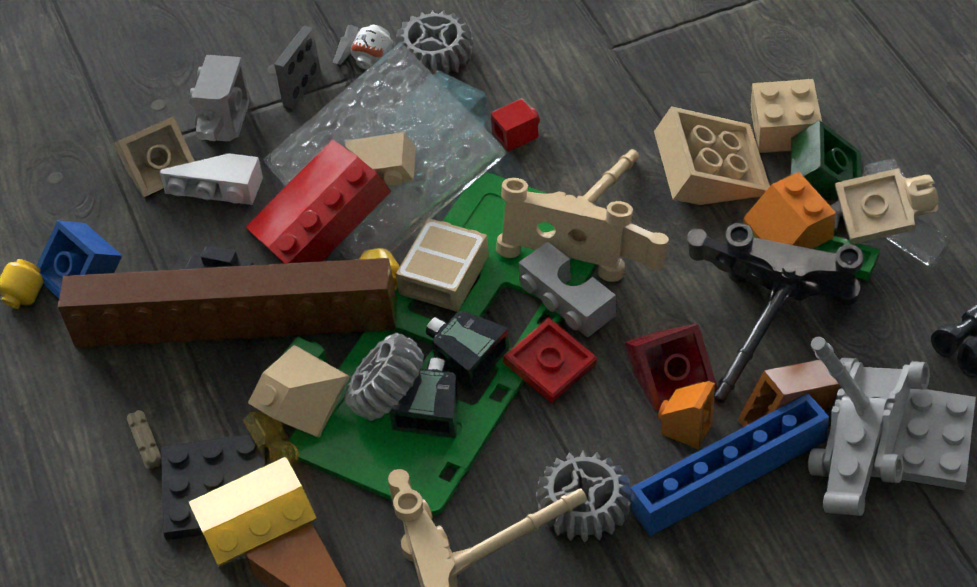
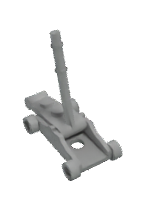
[808,337,930,516]

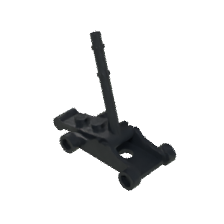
[687,223,863,403]

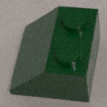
[791,120,862,200]

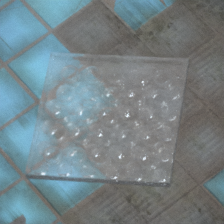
[263,41,507,260]

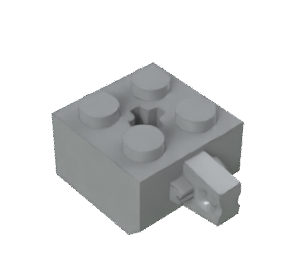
[189,55,251,141]

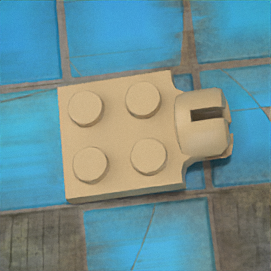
[835,168,938,245]

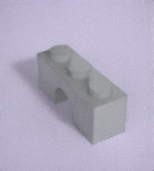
[519,241,616,338]

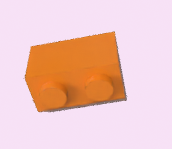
[743,172,836,249]

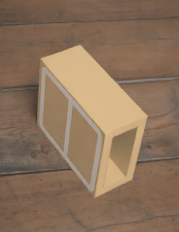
[396,218,489,312]

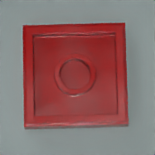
[503,318,598,403]

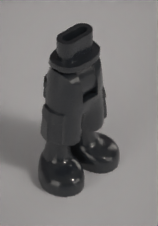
[931,305,977,378]

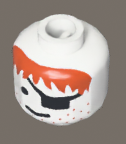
[351,25,393,70]

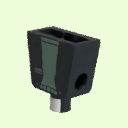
[426,311,510,390]
[389,358,458,438]

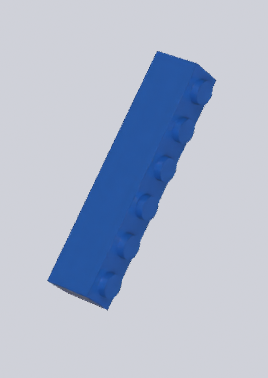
[631,393,829,536]

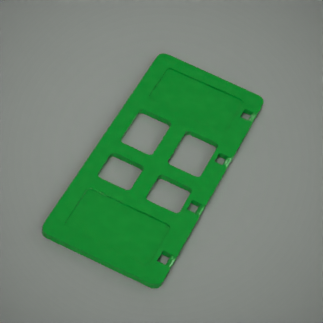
[287,172,598,516]

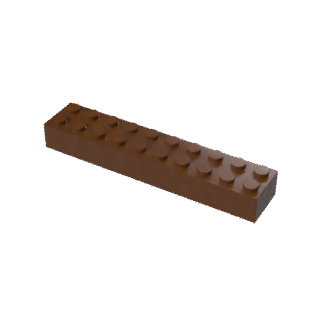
[58,258,397,347]

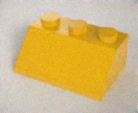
[189,457,317,567]

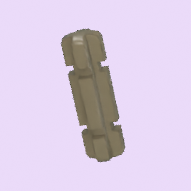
[127,410,162,470]

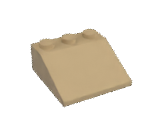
[654,106,770,205]

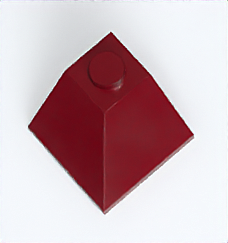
[625,324,717,410]

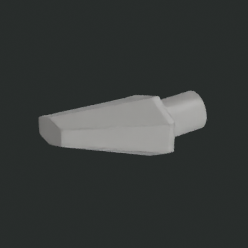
[332,25,359,65]

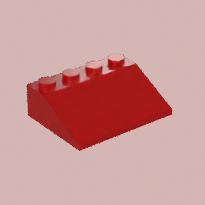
[245,139,391,264]

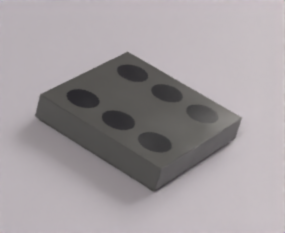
[274,25,321,109]

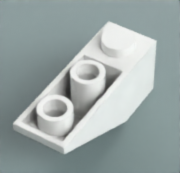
[160,154,263,205]

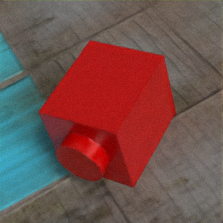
[491,98,540,152]

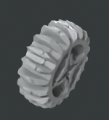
[394,10,474,79]
[344,333,424,421]
[536,450,631,542]

